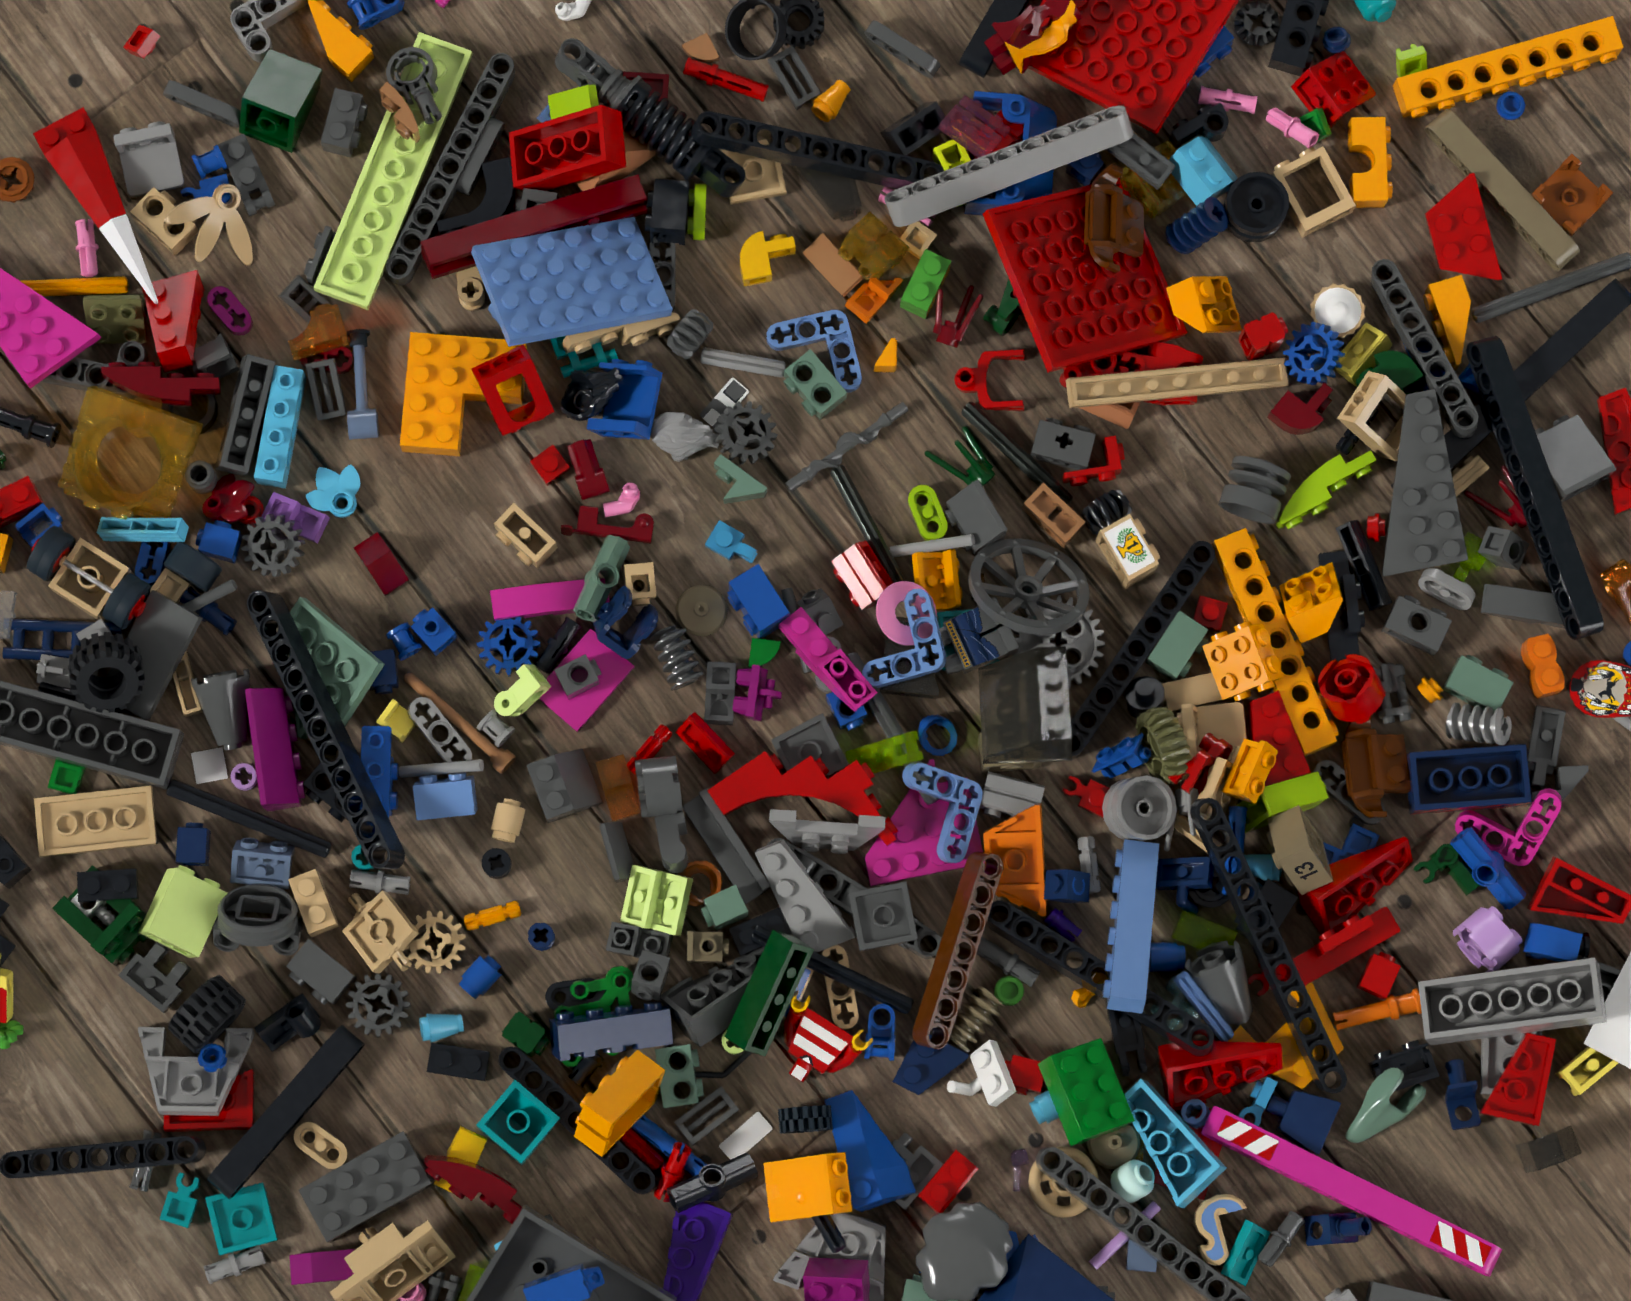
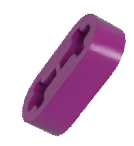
[207,286,253,336]

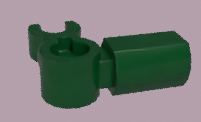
[1413,844,1480,896]

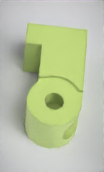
[494,664,552,717]

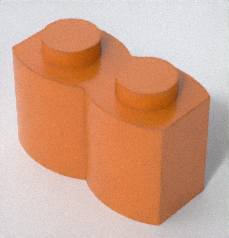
[1521,633,1565,699]

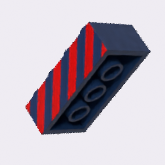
[1407,744,1532,815]

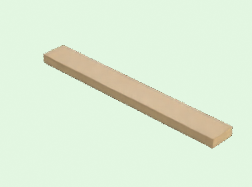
[1065,357,1289,408]

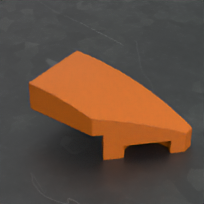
[845,278,903,324]

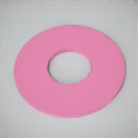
[876,581,937,646]

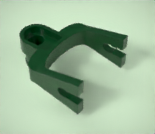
[983,279,1023,336]

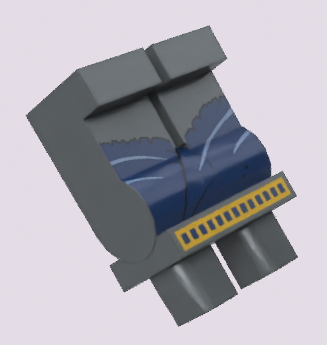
[931,597,1019,675]

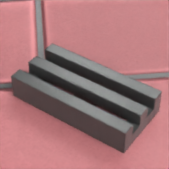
[768,46,821,110]
[305,358,347,421]
[674,1086,739,1146]

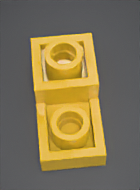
[434,1126,487,1193]

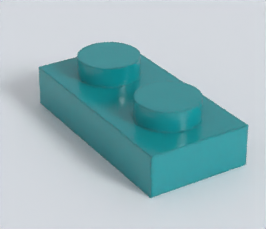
[1221,1219,1270,1286]

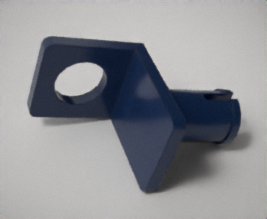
[1445,1059,1481,1130]
[1304,1213,1372,1246]

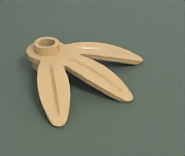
[165,184,253,266]

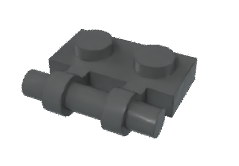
[891,1132,943,1210]

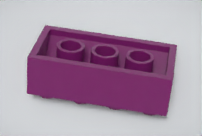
[245,688,306,812]

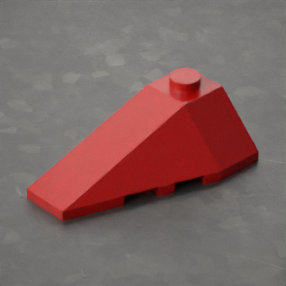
[1298,836,1413,935]
[1158,1041,1283,1111]

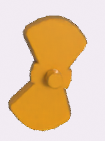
[1071,973,1108,1008]

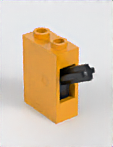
[763,1152,852,1253]

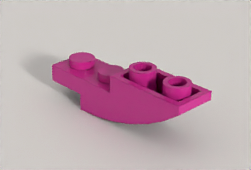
[778,607,878,712]

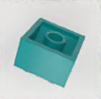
[476,1080,560,1166]

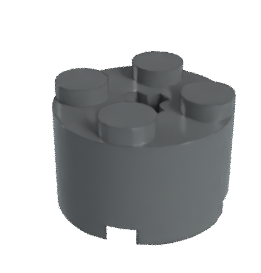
[635,755,683,818]

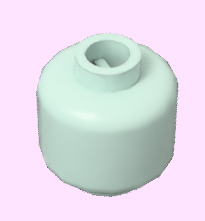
[1111,1159,1155,1203]

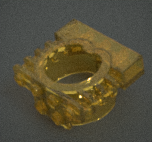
[57,385,203,520]

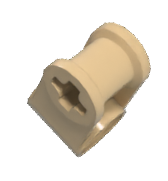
[456,266,485,311]

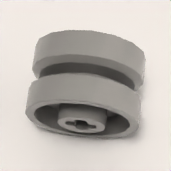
[1102,775,1177,841]

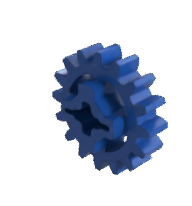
[1283,322,1345,386]
[477,617,541,677]

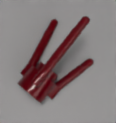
[933,285,984,348]
[1464,465,1527,529]

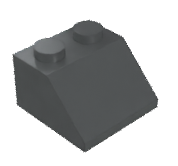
[944,479,1007,556]
[526,748,603,823]

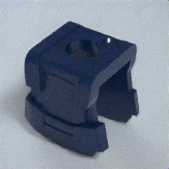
[593,585,658,659]

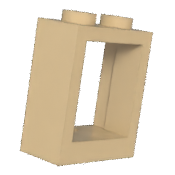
[1272,146,1356,238]
[1337,371,1406,461]

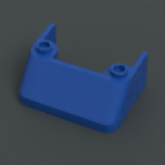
[964,91,1057,215]

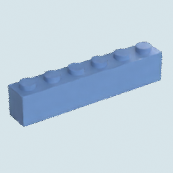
[1103,839,1159,1014]

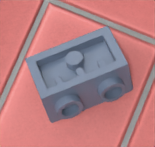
[230,838,295,889]

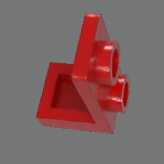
[1062,435,1125,486]

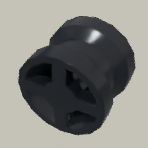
[481,848,512,879]

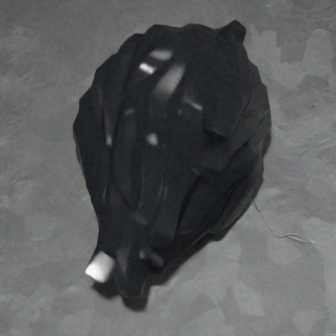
[560,367,624,421]

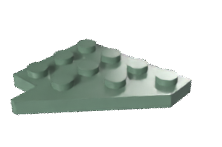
[288,597,385,739]

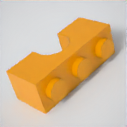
[1347,117,1393,208]

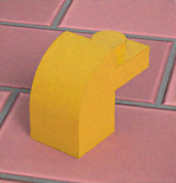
[740,231,796,287]

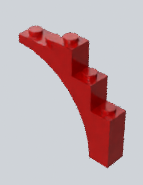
[707,751,899,846]

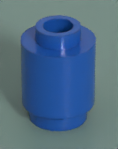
[1148,942,1185,972]
[458,955,502,999]

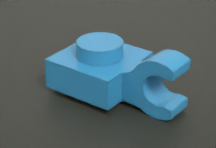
[705,520,758,563]
[1238,1077,1278,1126]

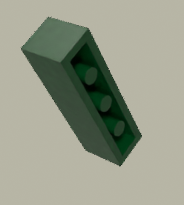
[724,930,814,1056]

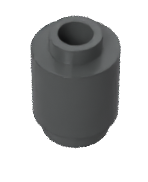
[185,460,218,494]

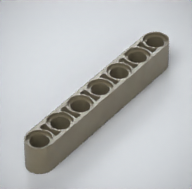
[1425,109,1580,271]

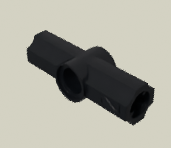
[667,1153,758,1213]

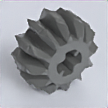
[667,309,713,359]

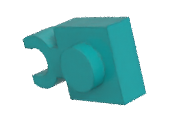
[160,1172,200,1228]

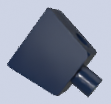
[1265,1091,1341,1155]

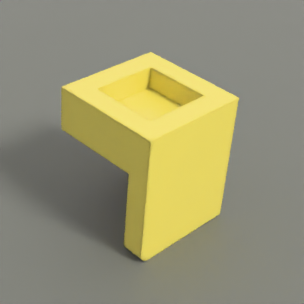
[376,699,415,743]

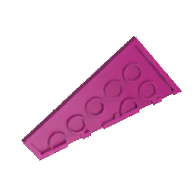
[0,268,101,389]

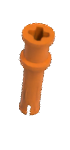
[1332,988,1422,1031]

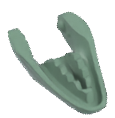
[1345,1068,1426,1143]

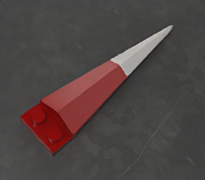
[33,107,158,305]

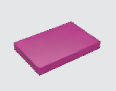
[539,629,635,733]

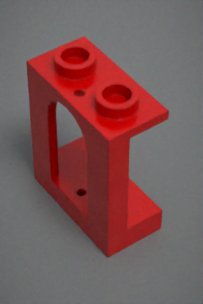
[471,344,555,436]

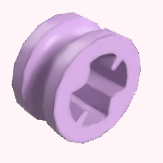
[231,763,257,791]

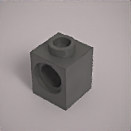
[1478,526,1529,570]
[554,654,602,699]
[631,950,670,1001]

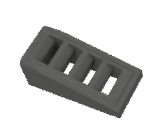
[278,275,341,335]

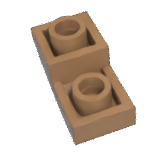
[379,82,420,143]
[803,233,864,297]

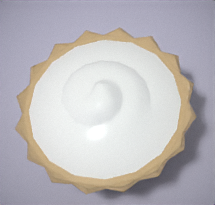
[1310,283,1366,338]

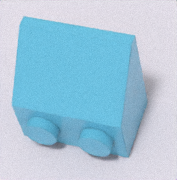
[1169,136,1238,206]

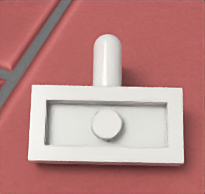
[947,1040,1016,1107]

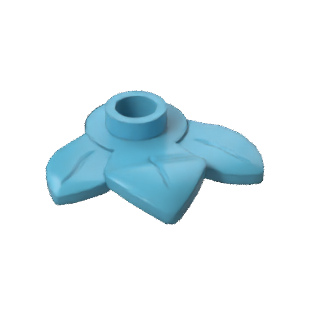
[306,464,361,518]

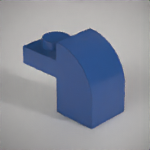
[1523,923,1583,962]

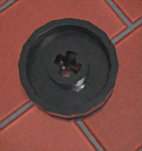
[1223,172,1289,243]

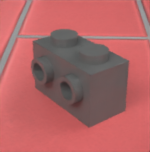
[321,88,368,158]

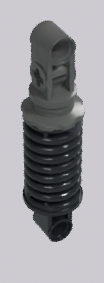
[555,38,746,197]

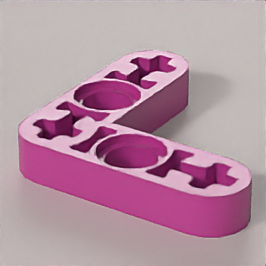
[1455,788,1562,866]

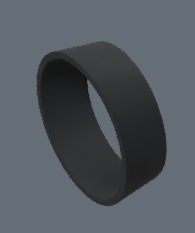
[725,0,787,60]

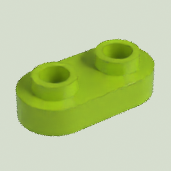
[688,183,707,240]
[908,485,948,541]

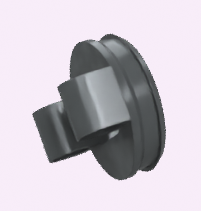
[213,884,303,956]

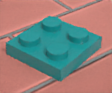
[205,1182,278,1256]

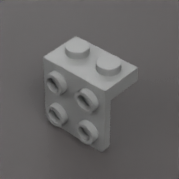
[113,121,184,197]

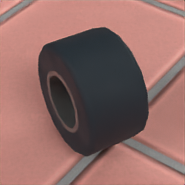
[164,542,222,592]

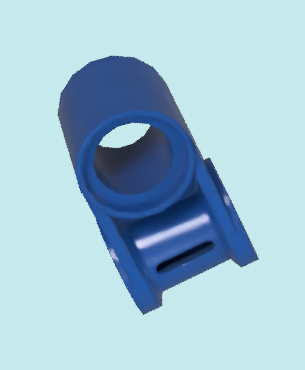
[347,0,405,30]
[864,1004,896,1061]

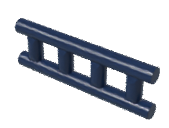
[3,619,122,660]

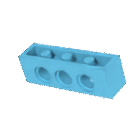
[254,365,307,489]

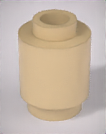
[491,798,526,843]

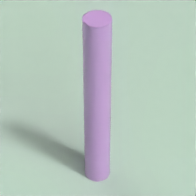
[1089,1201,1161,1270]

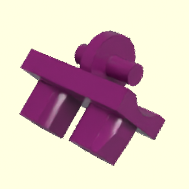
[732,664,782,721]

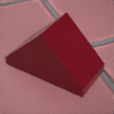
[353,532,409,596]

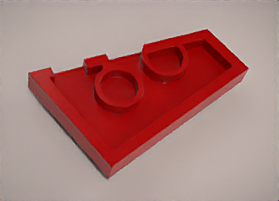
[1480,1033,1556,1126]

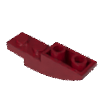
[101,362,221,406]
[423,1155,523,1224]

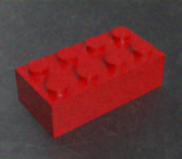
[509,105,627,191]

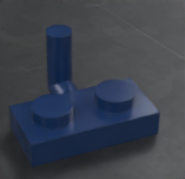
[1156,857,1214,916]

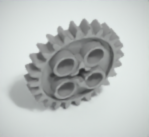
[1012,595,1105,690]

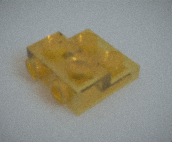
[1120,140,1188,219]

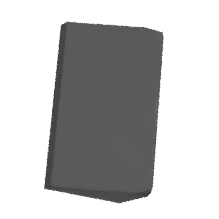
[599,822,634,883]

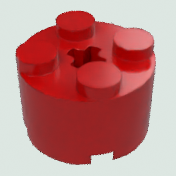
[1318,654,1386,724]

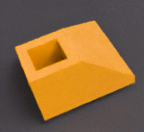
[1166,276,1242,333]
[1279,562,1343,644]

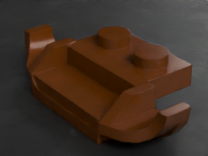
[1084,164,1144,273]
[1341,714,1411,818]

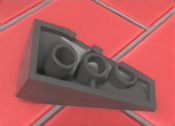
[660,947,765,1047]

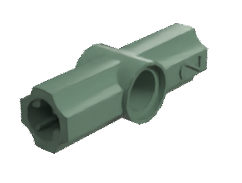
[573,535,630,622]

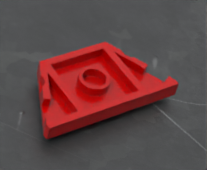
[1424,172,1502,280]

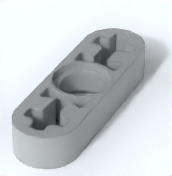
[408,697,472,762]

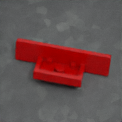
[1292,907,1400,986]

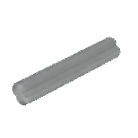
[701,347,786,378]

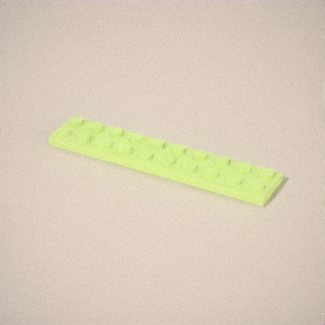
[314,32,473,310]

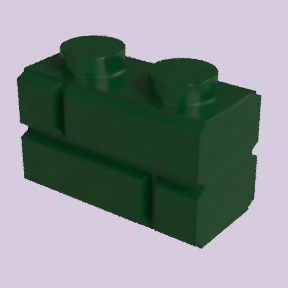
[502,1011,550,1057]

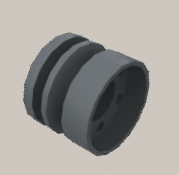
[1218,456,1291,524]

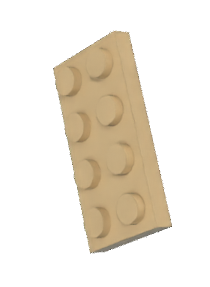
[34,785,158,858]

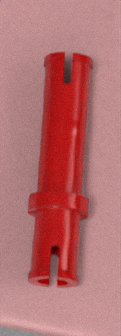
[683,57,769,102]

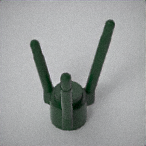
[924,426,996,487]

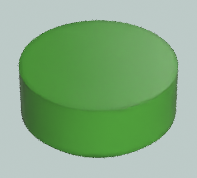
[994,976,1024,1006]

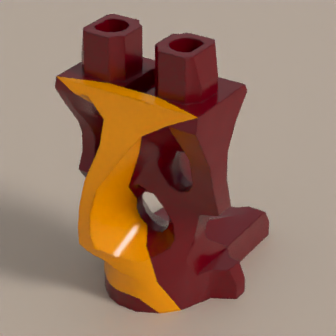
[984,0,1082,75]

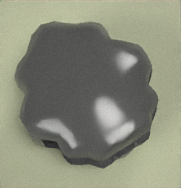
[916,1202,1013,1301]

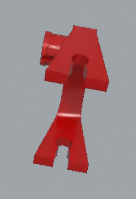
[954,349,1025,411]
[1168,733,1233,794]

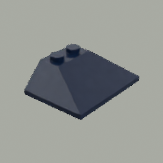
[978,1234,1115,1301]

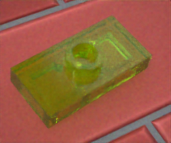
[1171,910,1237,949]

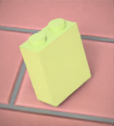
[138,865,227,958]

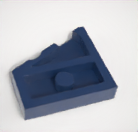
[893,1034,969,1096]

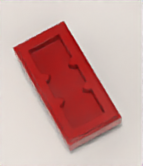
[675,712,735,774]

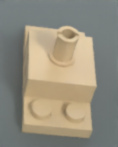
[330,1220,456,1301]

